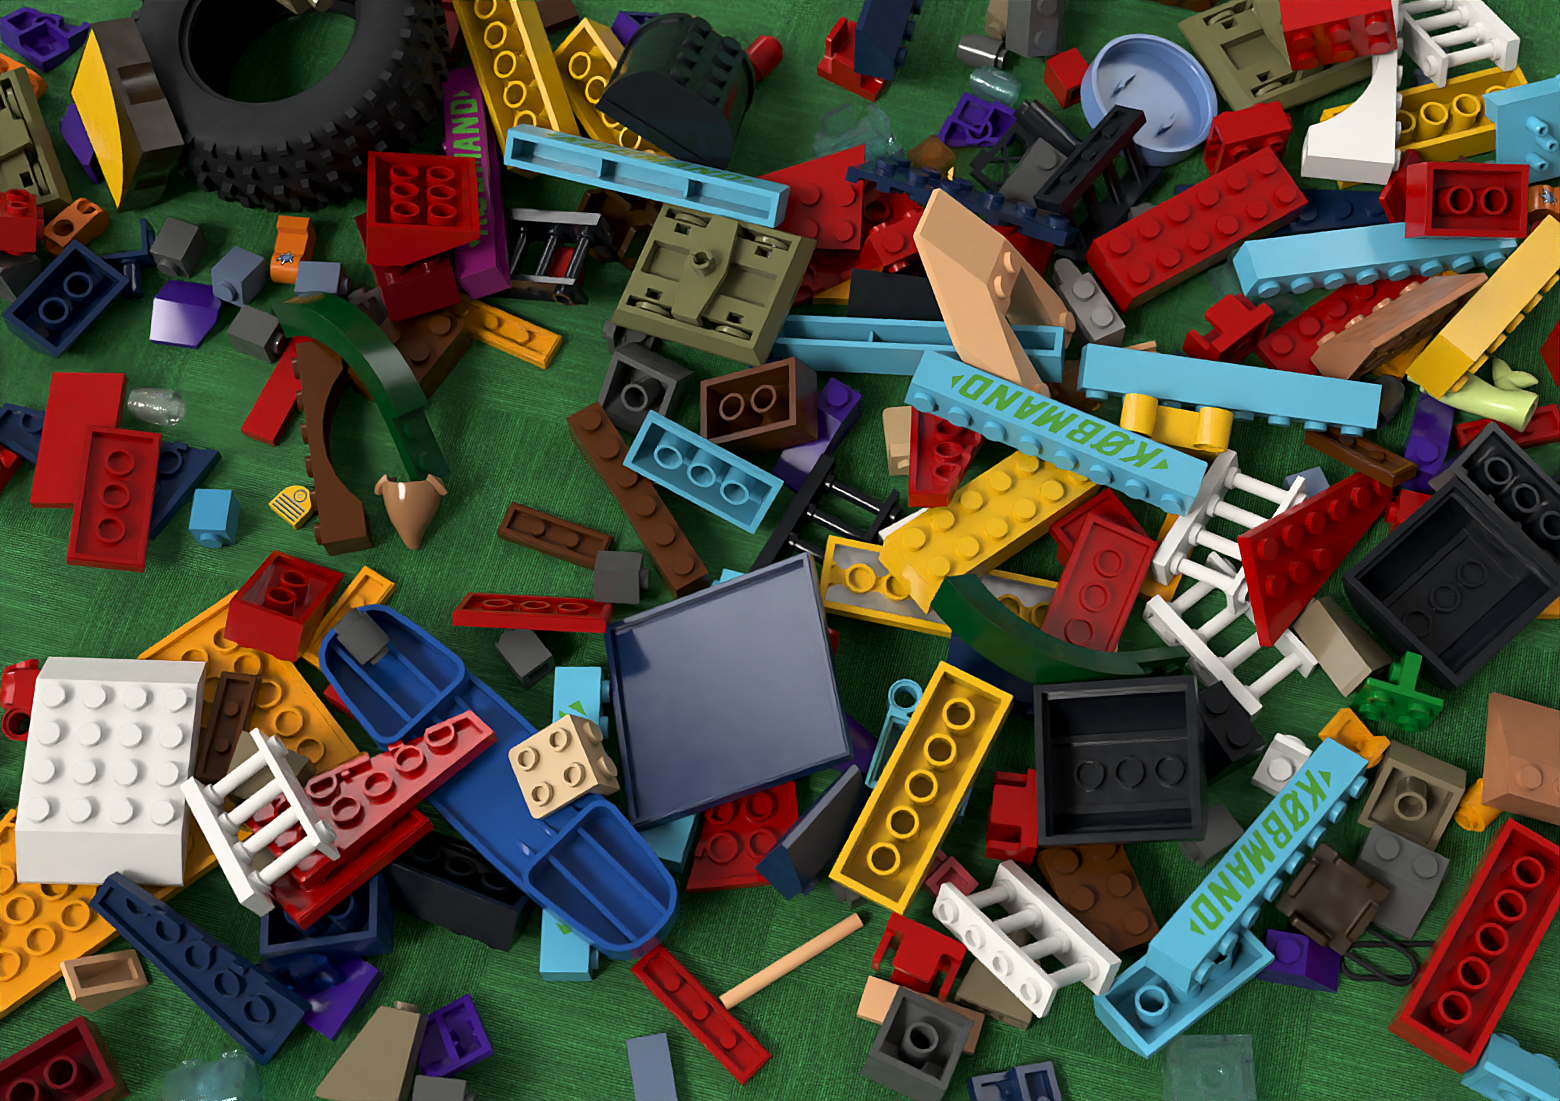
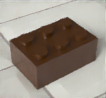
[344,309,473,408]
[700,357,818,458]
[1035,844,1160,960]

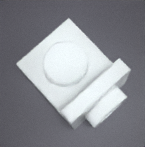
[1250,733,1312,797]

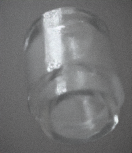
[128,386,186,426]

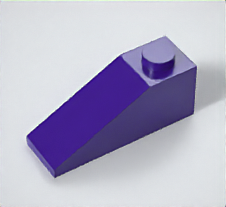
[771,377,862,493]
[1397,391,1455,494]

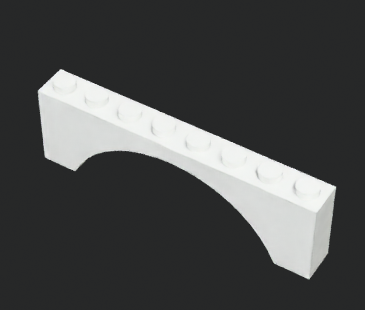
[1301,0,1404,185]

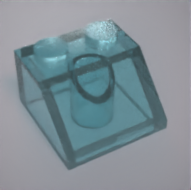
[160,1050,263,1101]

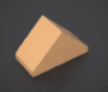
[60,949,148,1013]

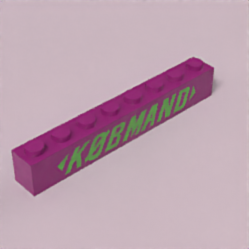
[441,64,511,300]

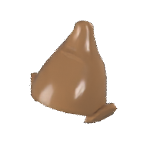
[375,474,448,550]

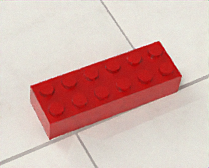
[1085,145,1308,315]
[1387,818,1560,1075]

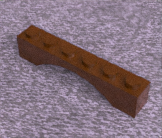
[292,340,373,556]
[566,401,710,600]

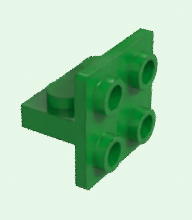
[1349,651,1445,733]

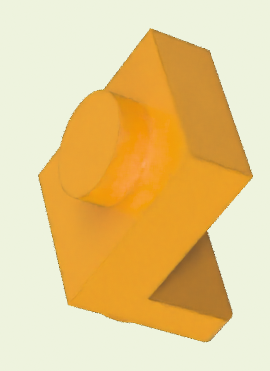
[1318,708,1391,769]

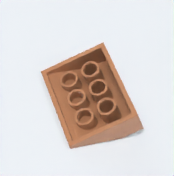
[1310,273,1489,381]
[1481,692,1560,826]

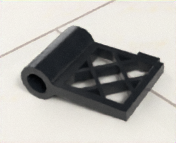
[969,98,1083,192]

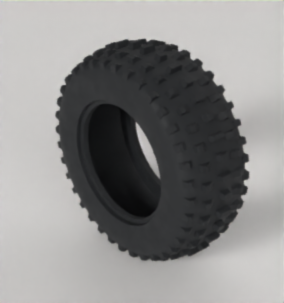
[131,0,451,213]

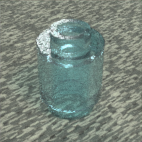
[969,64,1022,108]

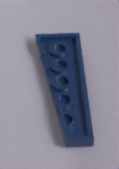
[1174,184,1390,239]
[89,871,313,1066]

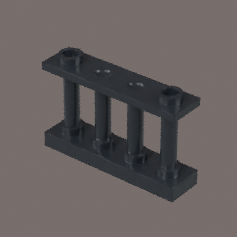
[1033,105,1165,267]
[461,207,615,306]
[749,453,902,625]

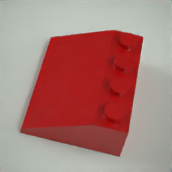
[366,151,480,267]

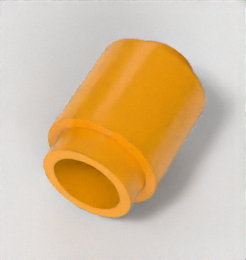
[1454,778,1503,832]

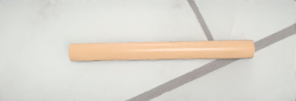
[719,913,863,1010]

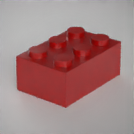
[1279,0,1398,71]
[1405,162,1529,241]

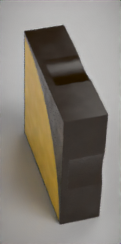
[69,16,184,214]

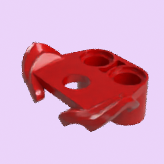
[0,659,41,743]

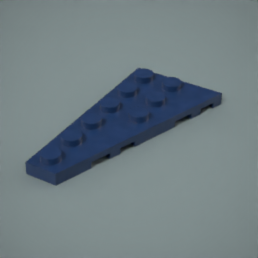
[0,403,222,541]

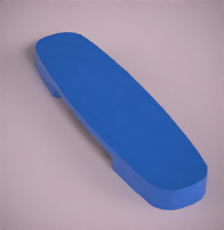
[318,604,681,961]

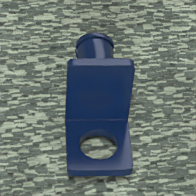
[101,218,157,300]

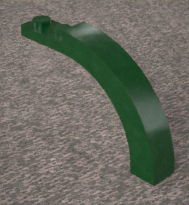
[272,291,450,482]
[930,574,1191,685]

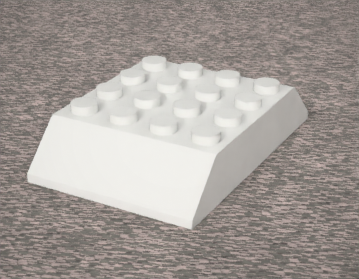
[15,657,207,887]

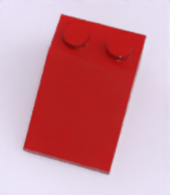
[223,550,344,663]

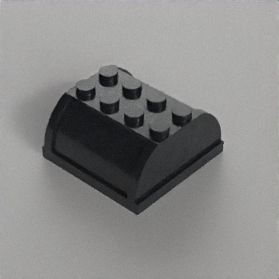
[595,13,755,171]
[1341,476,1560,691]
[1033,675,1208,848]

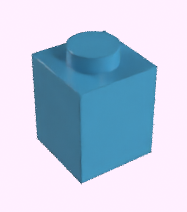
[189,489,241,548]

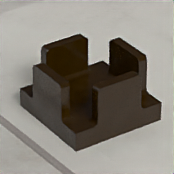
[576,188,661,271]
[1275,841,1391,956]

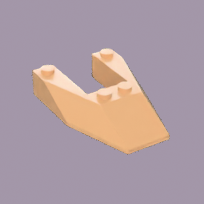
[913,188,1076,398]

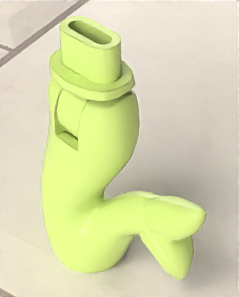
[1407,358,1539,432]

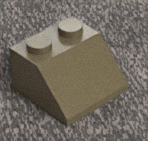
[1357,739,1467,852]

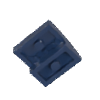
[966,1061,1062,1101]

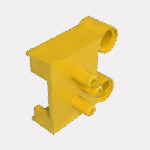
[1119,393,1234,467]

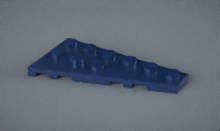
[845,155,1079,247]

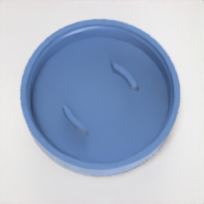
[1080,34,1218,167]

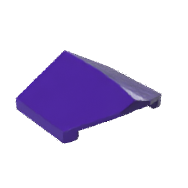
[150,280,222,350]
[417,993,495,1078]

